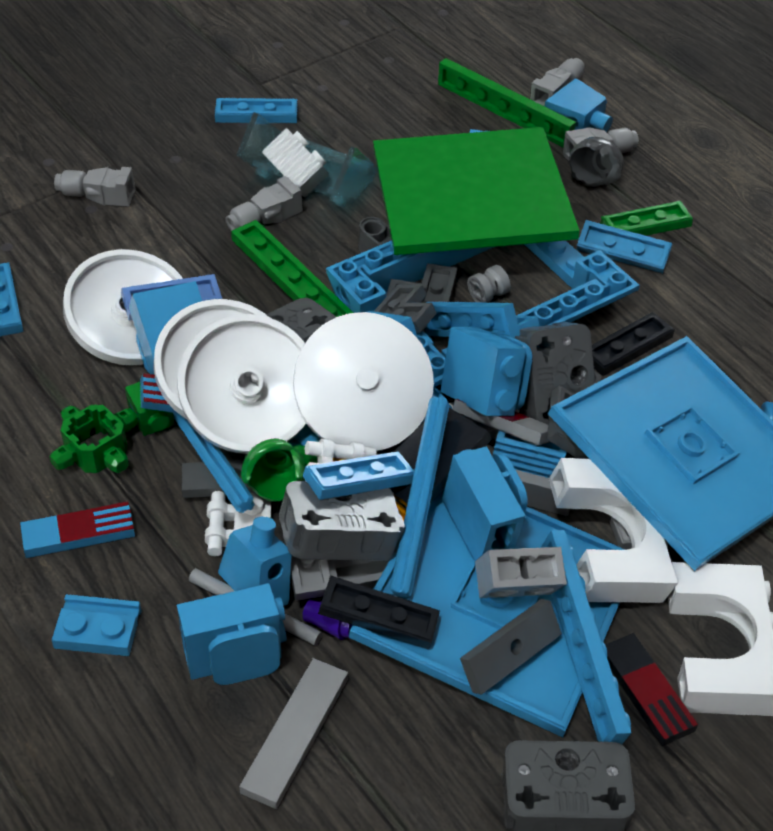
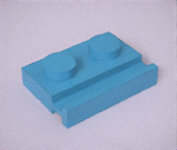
[52,594,141,656]

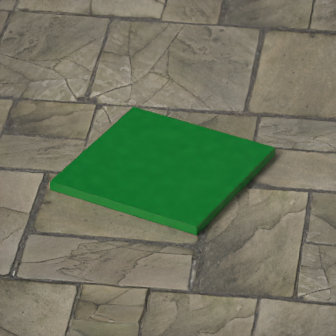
[373,127,580,255]

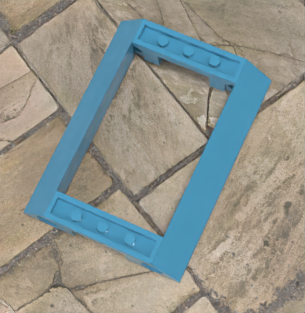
[326,241,640,387]

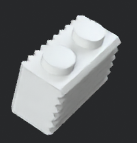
[262,128,329,197]

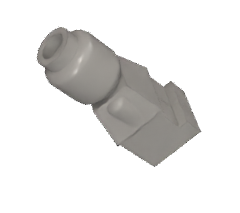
[530,58,585,106]
[563,127,639,161]
[54,167,136,206]
[225,176,303,231]

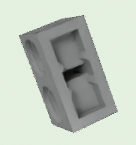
[475,547,567,598]

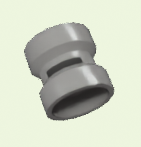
[467,265,511,303]

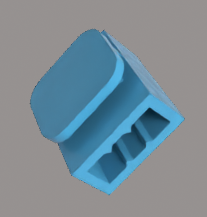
[129,281,202,375]
[440,327,532,416]
[442,446,528,561]
[177,583,287,685]

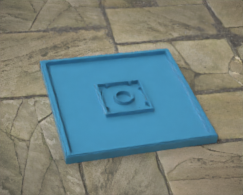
[548,336,773,571]
[349,489,625,738]

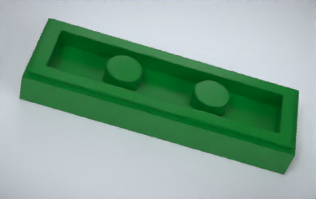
[600,201,693,236]

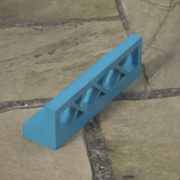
[425,302,540,338]

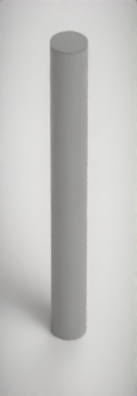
[189,568,322,646]

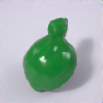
[241,438,318,501]

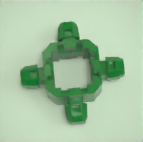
[49,404,138,473]

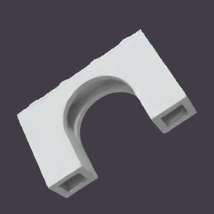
[549,458,678,603]
[668,562,773,716]

